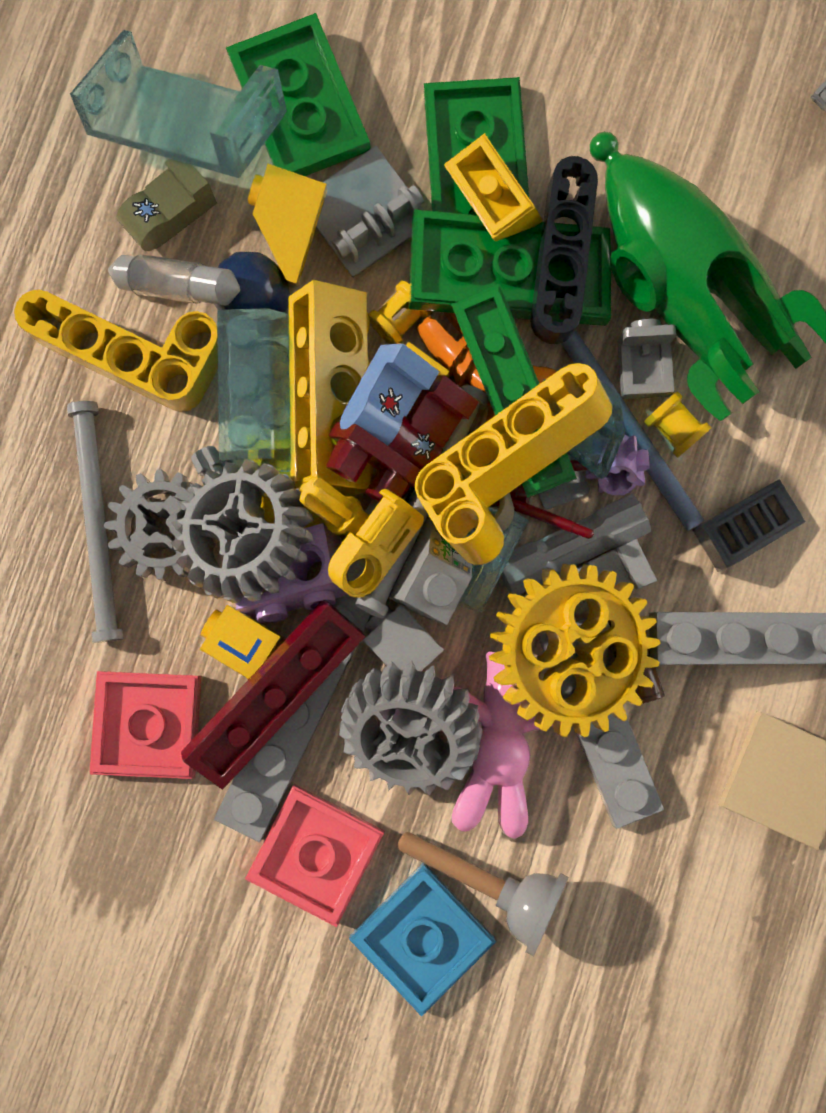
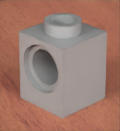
[363,605,444,672]

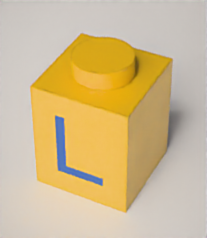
[200,605,286,679]

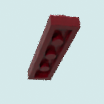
[181,600,366,790]

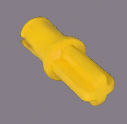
[299,476,370,536]

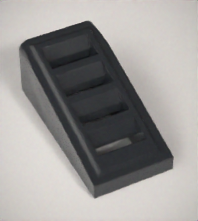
[692,479,806,572]

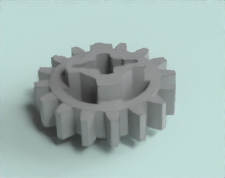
[104,469,216,581]

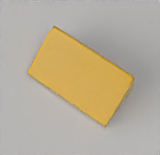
[444,133,543,242]

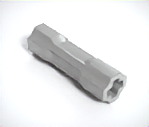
[494,494,651,595]

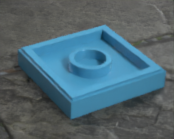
[349,863,496,1017]

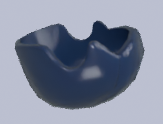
[214,252,290,332]

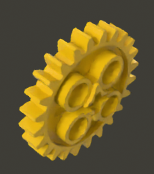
[489,564,661,737]

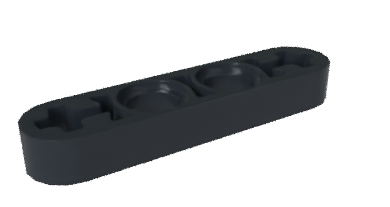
[530,156,598,344]

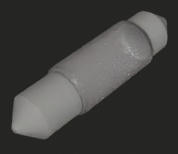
[108,254,240,306]

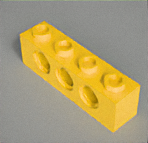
[288,280,373,496]

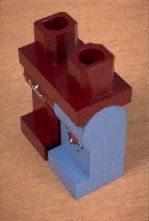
[326,344,479,502]

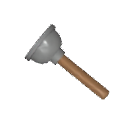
[398,832,569,957]

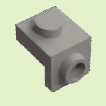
[617,319,676,399]

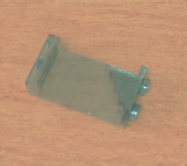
[70,30,287,178]

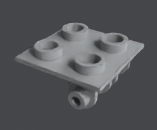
[316,146,424,278]

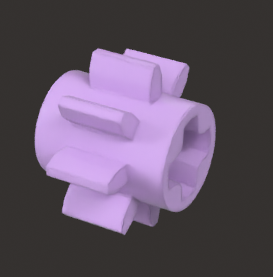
[586,433,650,496]

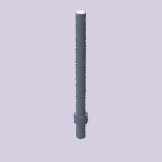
[552,322,704,531]

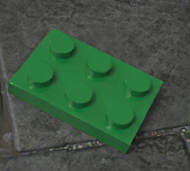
[226,13,371,176]

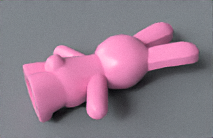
[452,651,553,839]

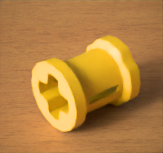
[368,280,432,344]
[644,391,712,458]

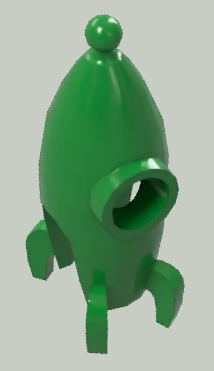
[589,131,826,421]

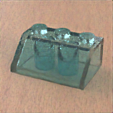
[217,308,291,472]

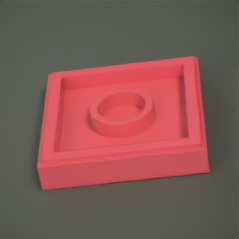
[89,671,202,779]
[245,784,385,928]

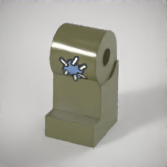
[116,150,217,251]

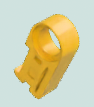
[328,489,424,598]

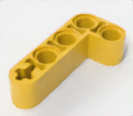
[14,290,226,412]
[415,363,612,565]

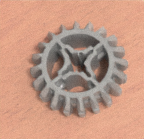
[170,459,314,603]
[339,661,483,796]

